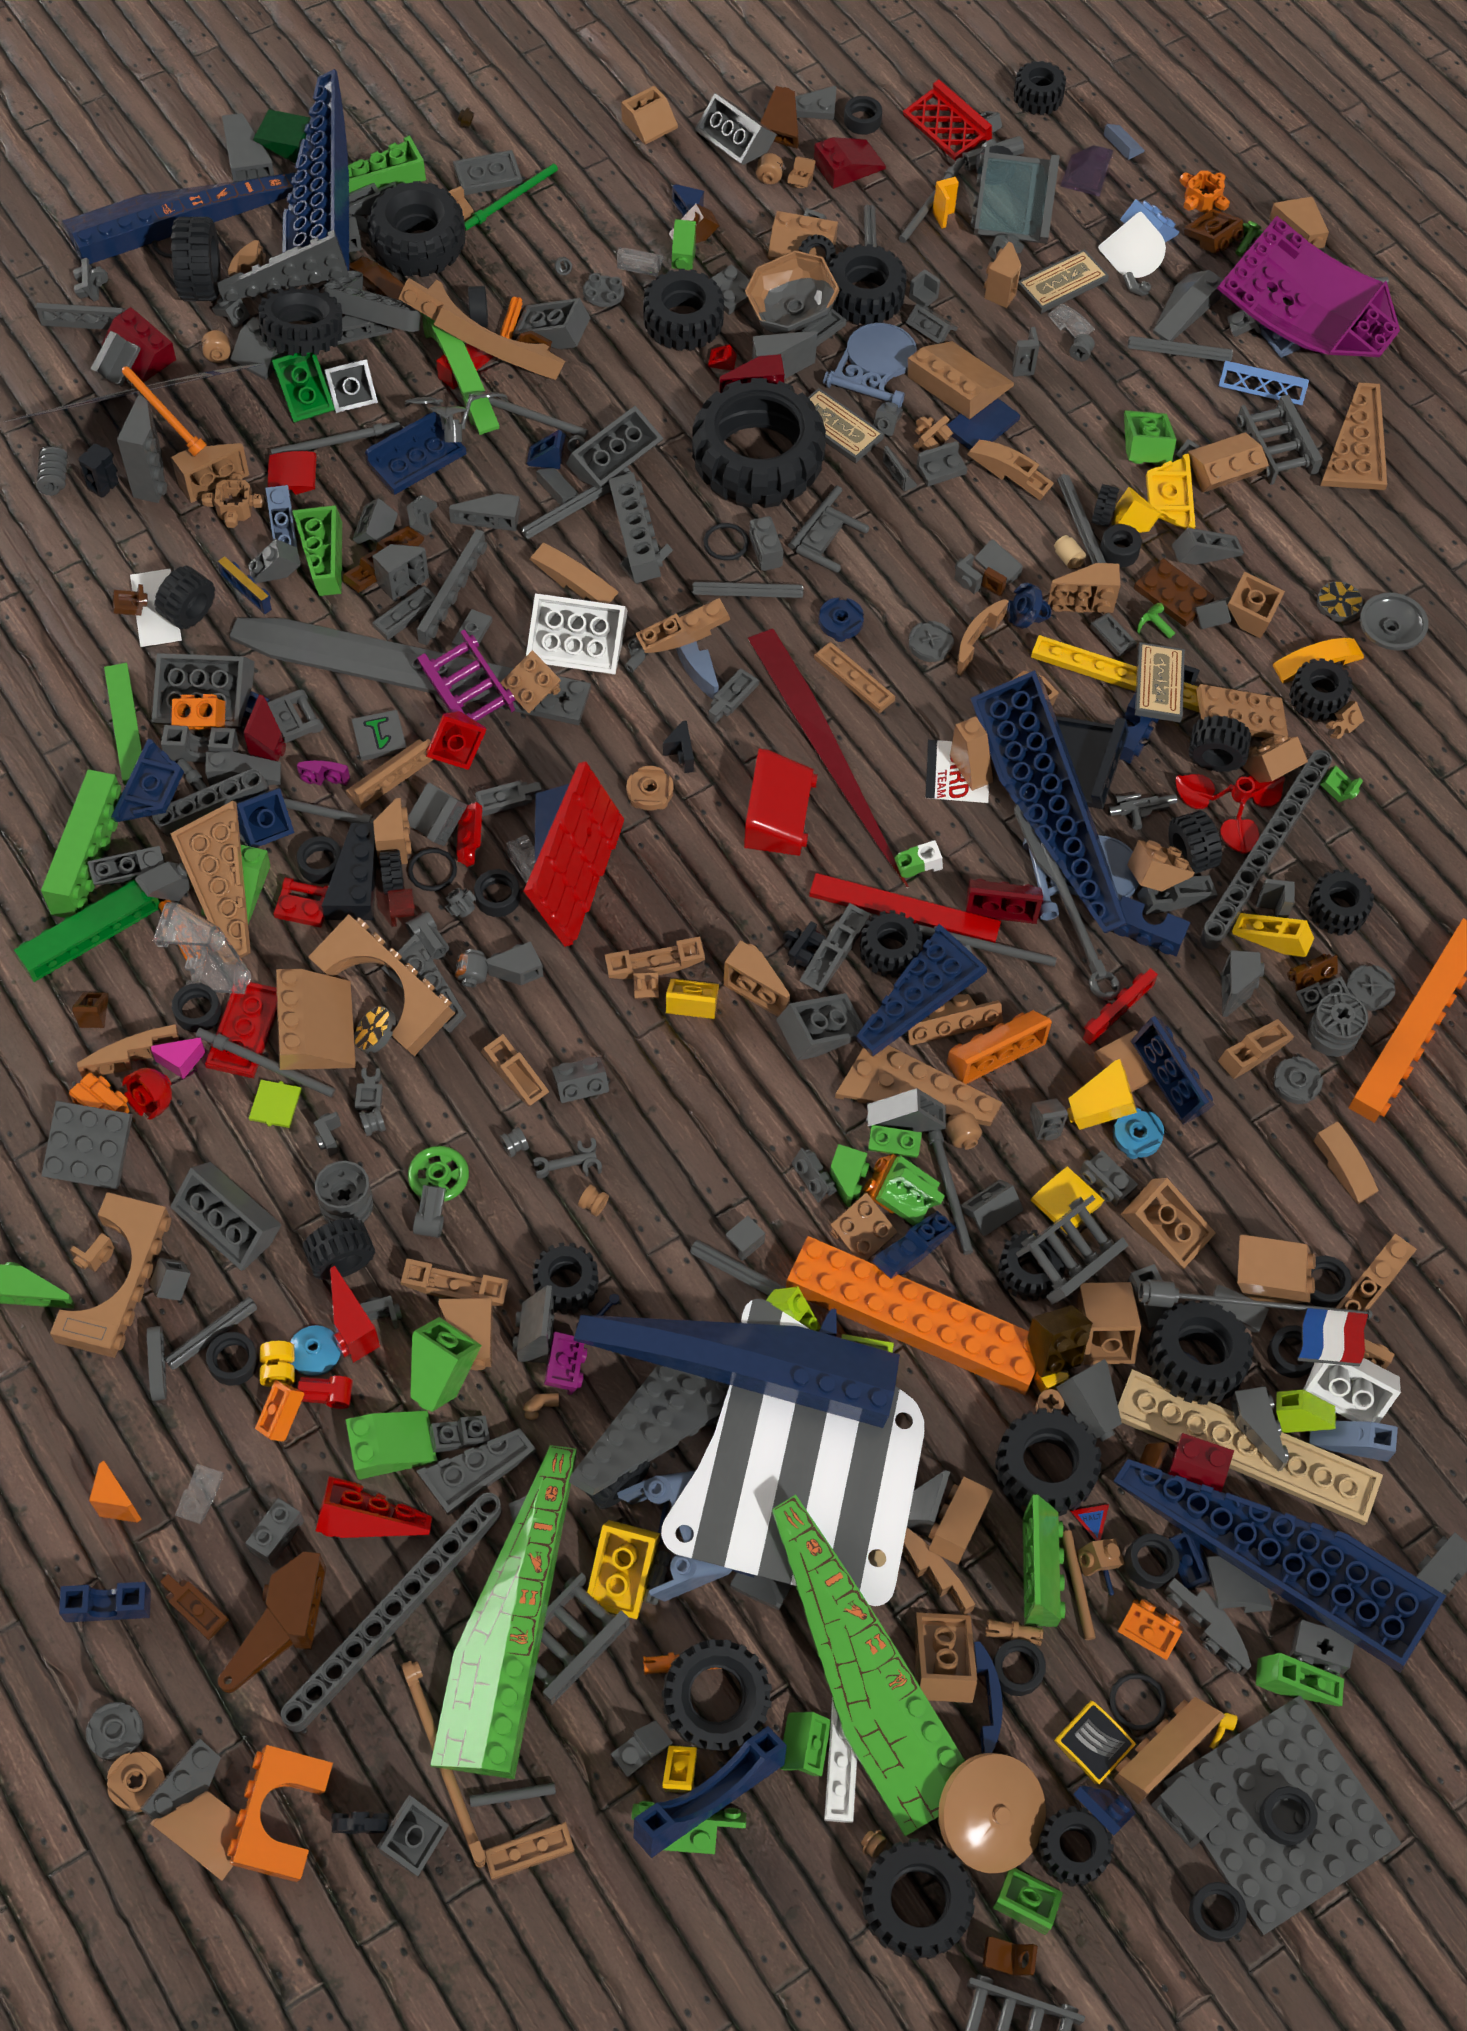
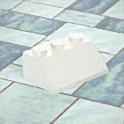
[1303,1358,1401,1423]

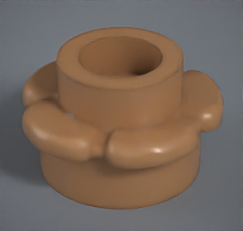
[861,1830,887,1858]

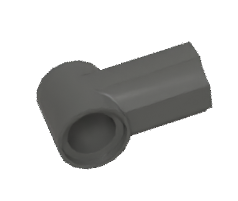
[405,911,449,960]
[413,1185,446,1238]

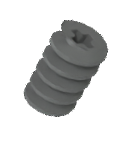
[36,446,68,496]

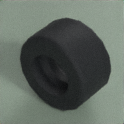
[1100,524,1142,568]

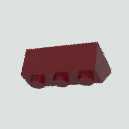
[101,307,176,383]
[965,879,1043,924]

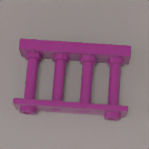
[417,629,515,721]

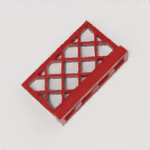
[903,79,992,162]

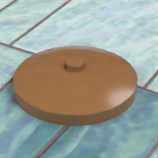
[939,1753,1046,1873]

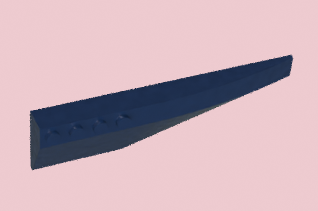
[282,69,349,271]
[573,1315,900,1428]

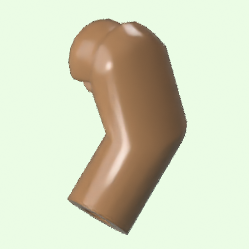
[523,1393,559,1420]

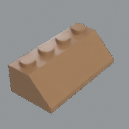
[1113,1697,1225,1805]

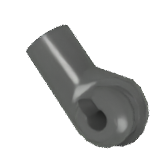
[1123,272,1151,296]
[625,639,646,673]

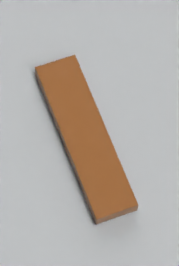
[814,642,896,714]

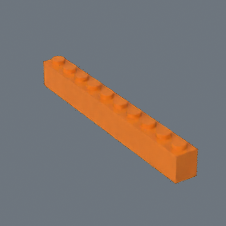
[1349,918,1467,1123]

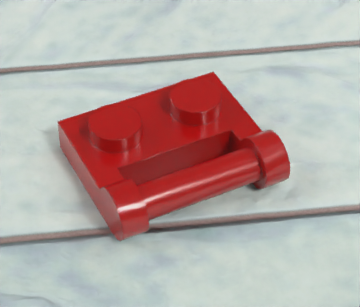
[273,877,329,928]

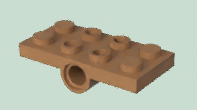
[1196,684,1288,739]

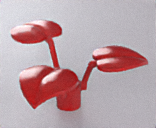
[1175,774,1285,854]

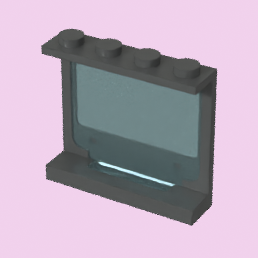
[970,146,1060,244]

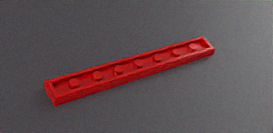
[809,873,1001,943]

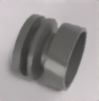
[1307,992,1368,1057]
[315,1161,373,1223]

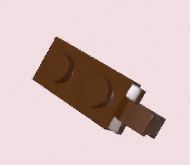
[160,1574,229,1641]

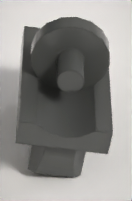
[74,258,108,301]

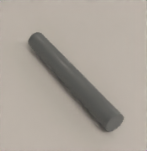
[469,1782,556,1807]

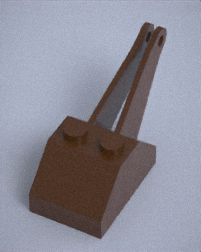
[218,1551,326,1693]

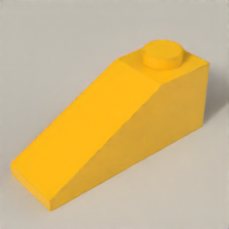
[1232,913,1314,957]

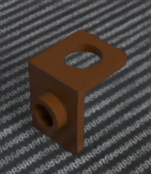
[983,1936,1038,1976]

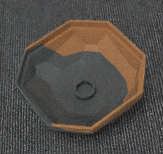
[745,251,839,333]

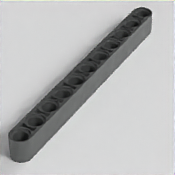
[1200,750,1332,949]
[281,1493,502,1732]

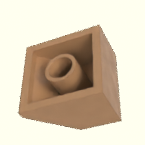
[1227,571,1285,639]

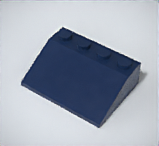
[1131,1016,1214,1125]

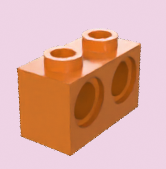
[171,694,225,730]

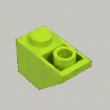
[766,1286,821,1332]
[1276,1390,1336,1433]

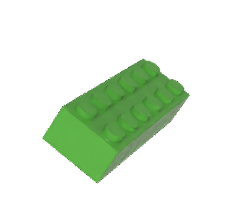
[41,769,122,918]

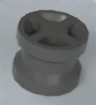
[1069,334,1095,362]
[359,1107,386,1137]
[500,1127,529,1158]

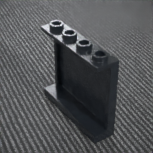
[1056,716,1129,809]

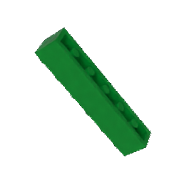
[14,879,160,982]

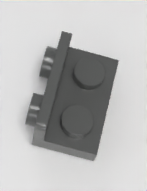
[916,441,967,487]
[1080,1150,1138,1207]

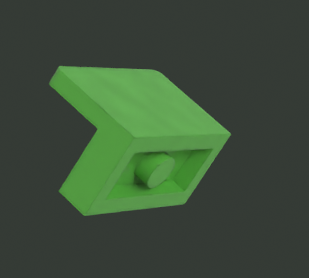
[780,1712,831,1776]

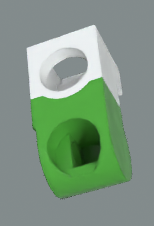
[895,840,943,878]

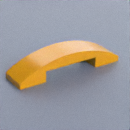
[1273,638,1364,683]

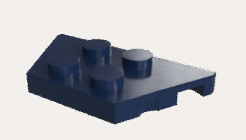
[111,739,184,822]

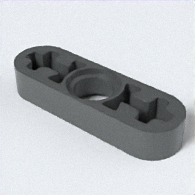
[147,1326,167,1401]

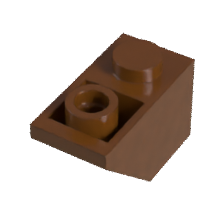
[669,203,720,243]

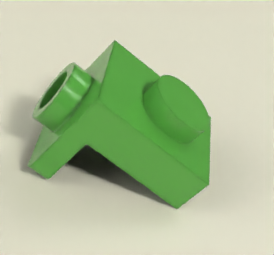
[1320,765,1363,803]

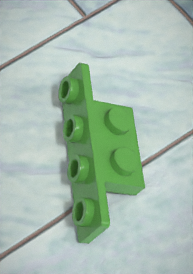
[631,1801,747,1854]

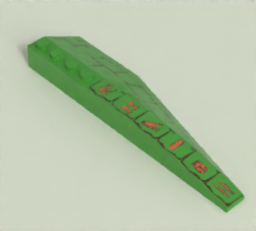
[430,1445,577,1779]
[772,1494,965,1836]

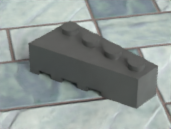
[1412,1532,1467,1595]

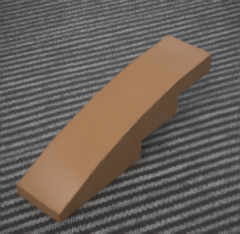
[530,542,619,604]
[77,1024,180,1078]
[902,1528,975,1615]

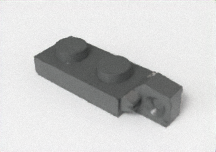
[708,668,759,724]
[475,780,542,816]

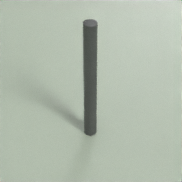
[788,485,842,550]

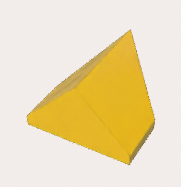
[1111,487,1161,533]

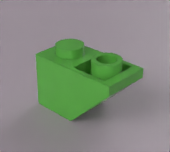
[829,1144,870,1207]

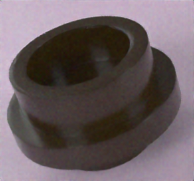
[458,107,474,128]

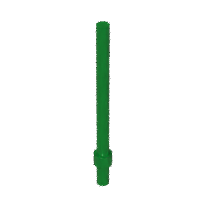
[465,163,558,231]

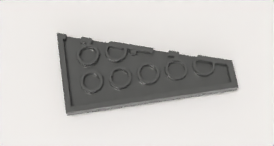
[217,230,349,302]

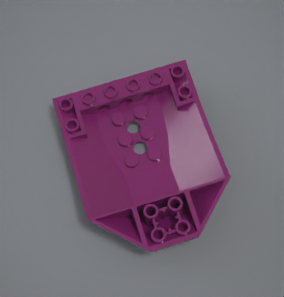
[1217,216,1400,357]

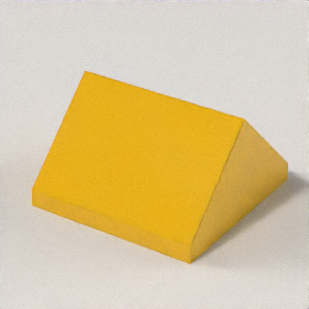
[666,978,719,1019]

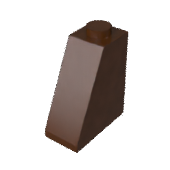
[760,86,799,149]

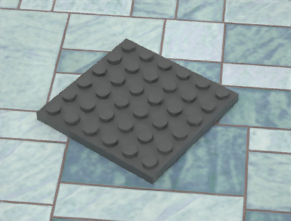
[1162,1696,1402,1937]

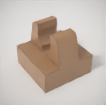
[633,973,659,999]

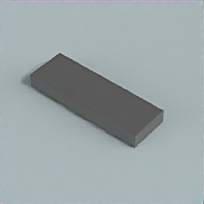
[372,585,436,641]

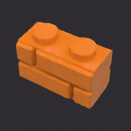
[69,1073,129,1113]

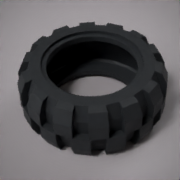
[692,378,826,508]

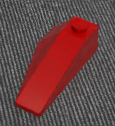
[315,1476,432,1538]

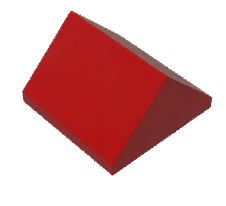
[425,711,487,770]

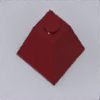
[244,694,286,762]

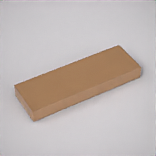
[483,1822,575,1880]

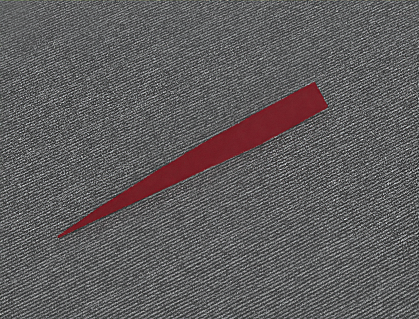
[748,628,909,888]

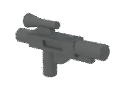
[1108,793,1178,830]

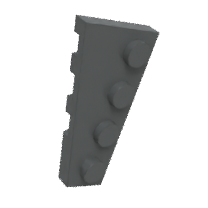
[382,934,467,1033]
[416,1428,536,1515]

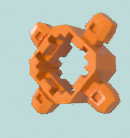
[1179,171,1230,212]

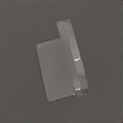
[617,247,663,277]

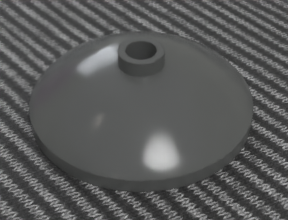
[1360,593,1428,651]

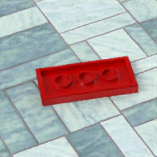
[205,979,277,1079]

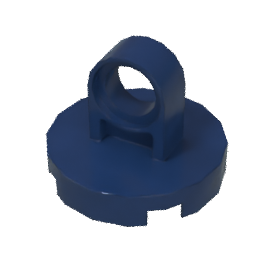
[1007,583,1052,629]

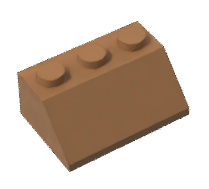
[768,211,838,260]
[1187,432,1269,493]

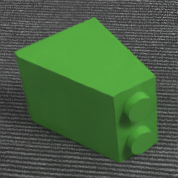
[410,1317,482,1412]

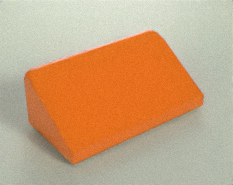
[255,1380,304,1442]

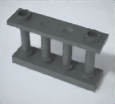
[1236,395,1323,485]
[1015,1195,1129,1304]
[535,1573,630,1705]
[965,1975,1085,2031]

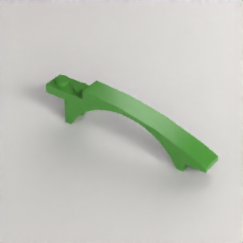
[421,313,500,435]

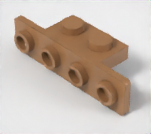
[907,994,1003,1045]

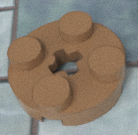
[627,766,673,810]
[107,1752,166,1812]

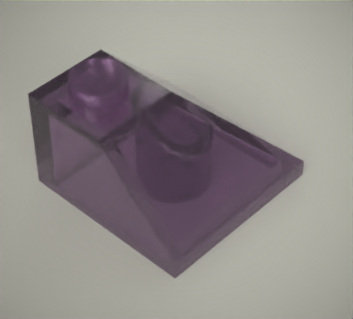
[1061,145,1113,197]

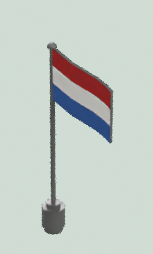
[1138,1279,1373,1367]

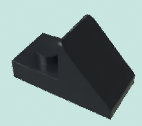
[663,721,694,773]

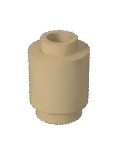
[1054,535,1086,569]

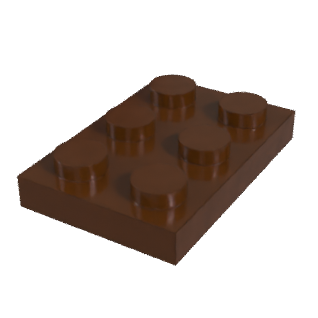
[1134,558,1215,627]

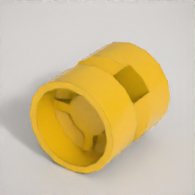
[260,1341,295,1387]

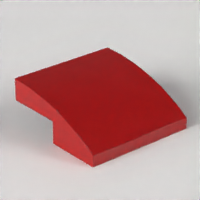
[267,451,316,495]

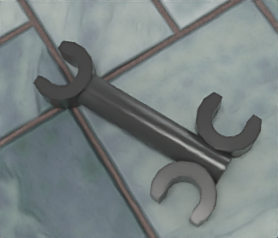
[533,1138,602,1179]

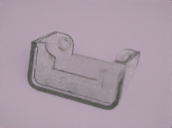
[153,902,251,994]

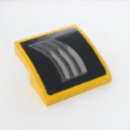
[1054,1701,1136,1784]

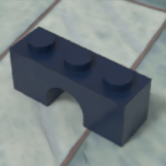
[1120,692,1159,763]
[1112,896,1190,957]
[59,1582,151,1622]

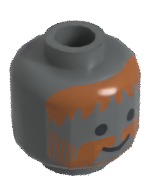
[455,949,488,987]

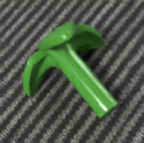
[1235,221,1263,257]
[1137,603,1175,639]

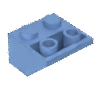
[1120,199,1179,242]

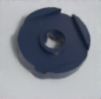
[818,598,864,642]

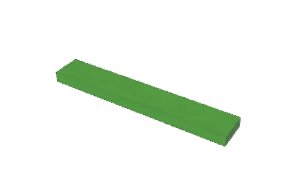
[104,663,142,785]

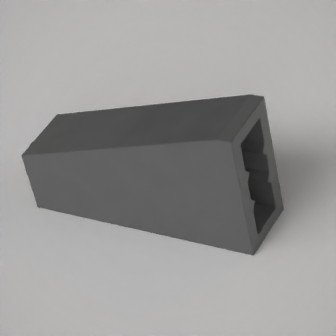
[222,113,274,182]

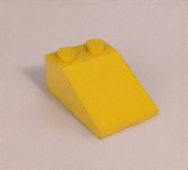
[584,1520,661,1619]

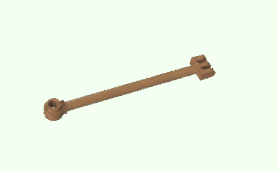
[401,1661,486,1868]

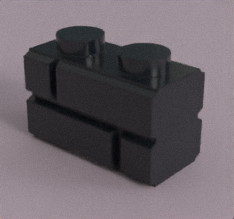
[78,444,119,498]

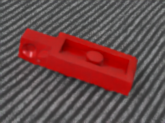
[456,802,482,867]

